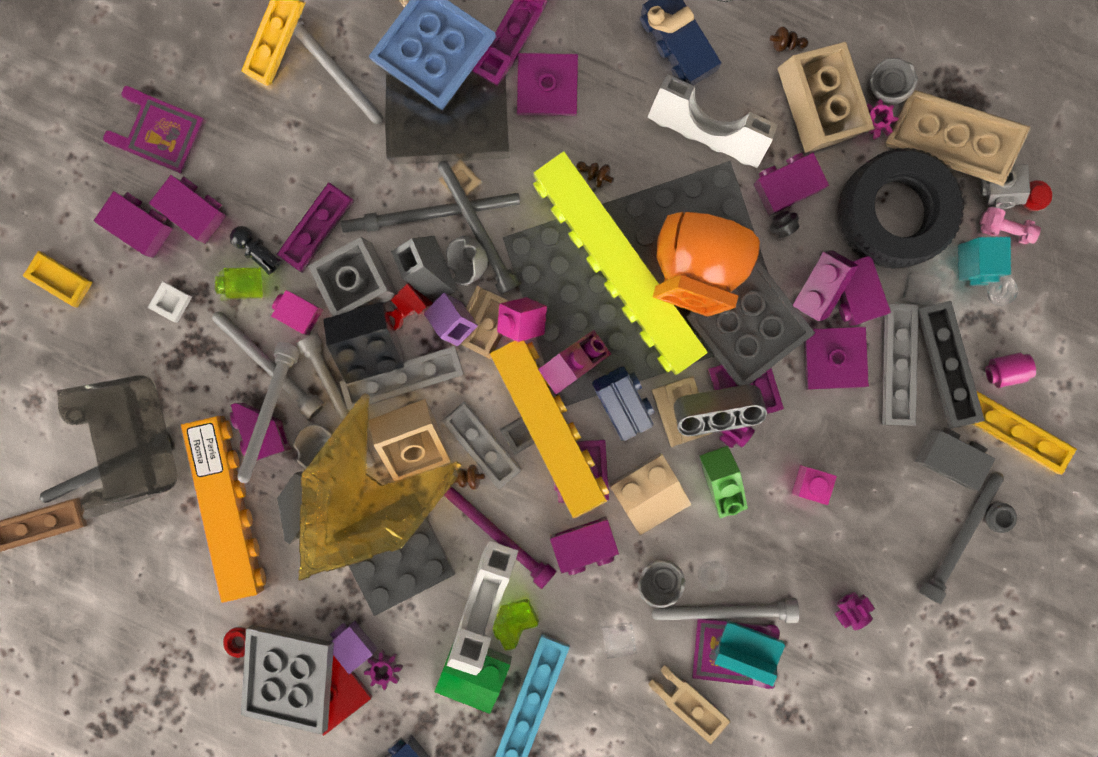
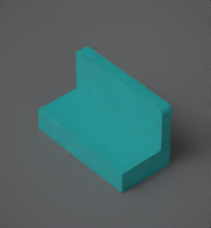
[714,621,785,686]

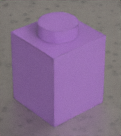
[424,293,478,346]
[330,621,377,674]

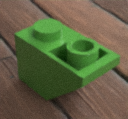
[699,446,748,518]

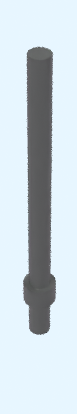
[341,193,520,233]

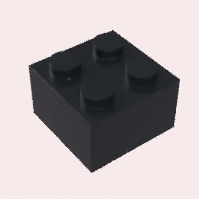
[323,302,404,384]

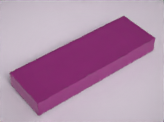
[276,182,354,273]

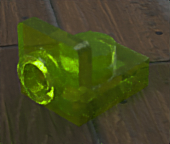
[214,268,263,301]

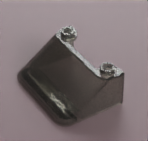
[57,375,178,519]

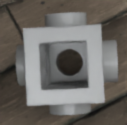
[981,164,1030,209]

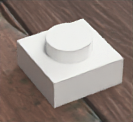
[148,281,192,323]

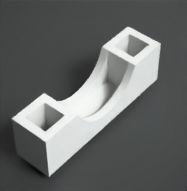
[647,74,778,168]
[446,541,518,675]

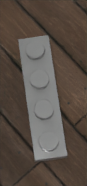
[882,304,918,426]
[339,346,464,411]

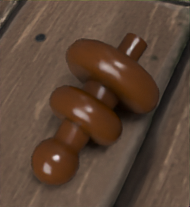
[770,26,809,53]
[576,161,614,188]
[445,465,485,490]

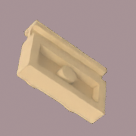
[461,286,508,359]
[651,376,712,447]

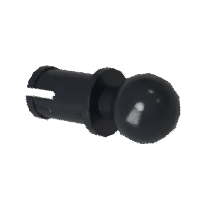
[230,226,282,275]

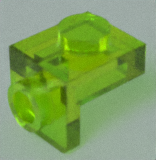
[493,599,539,651]

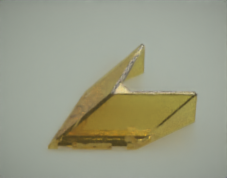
[298,392,462,581]

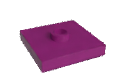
[517,53,578,116]
[804,327,869,390]

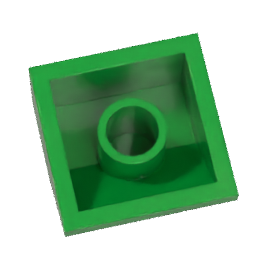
[434,637,512,714]

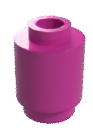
[985,352,1036,388]

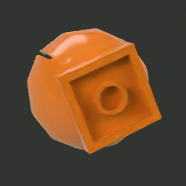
[653,212,760,317]

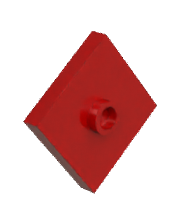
[322,655,373,736]

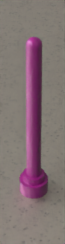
[439,483,557,589]

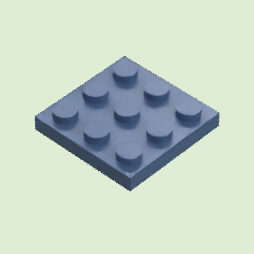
[369,0,496,110]

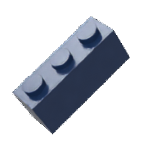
[640,0,722,86]

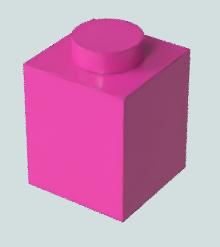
[271,290,324,335]
[497,297,547,342]
[792,465,837,505]

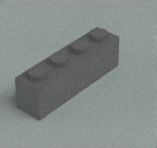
[918,301,985,429]

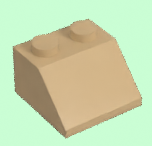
[369,399,451,483]
[609,453,691,535]

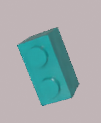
[958,237,1011,286]

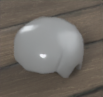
[870,58,918,104]
[446,236,488,286]
[293,424,341,473]
[638,559,686,608]

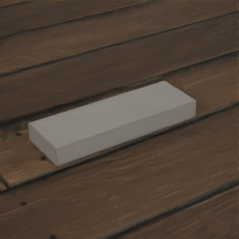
[441,401,522,489]

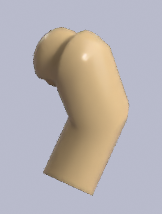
[648,6,695,33]

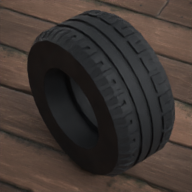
[838,148,964,269]

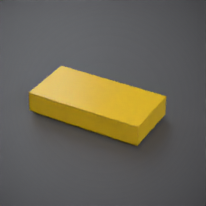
[23,251,93,308]

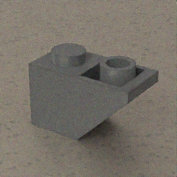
[391,235,458,302]
[277,471,330,544]

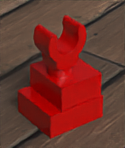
[387,284,433,331]

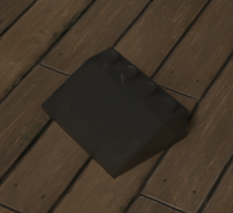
[385,71,510,165]

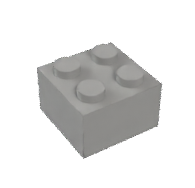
[308,237,397,316]

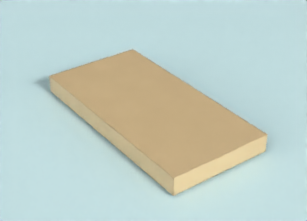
[886,90,1030,186]

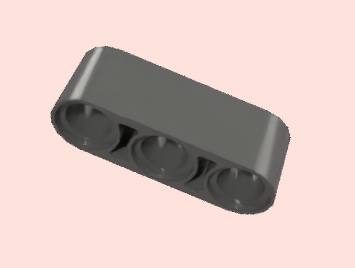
[673,385,767,436]

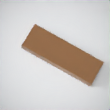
[0,497,87,552]

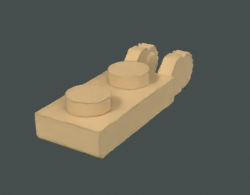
[648,665,731,744]

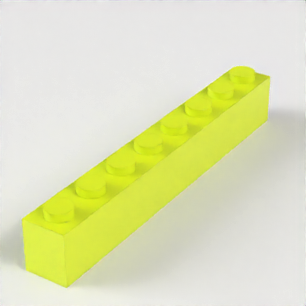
[533,151,708,375]

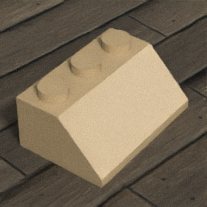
[777,42,874,154]

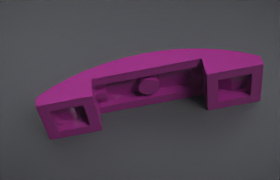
[472,0,549,86]

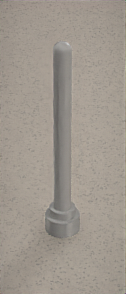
[293,15,383,124]
[212,312,325,421]
[296,333,375,468]
[238,342,300,483]
[652,598,799,623]

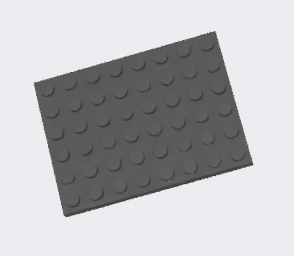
[503,161,768,406]

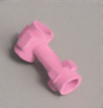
[979,207,1041,244]

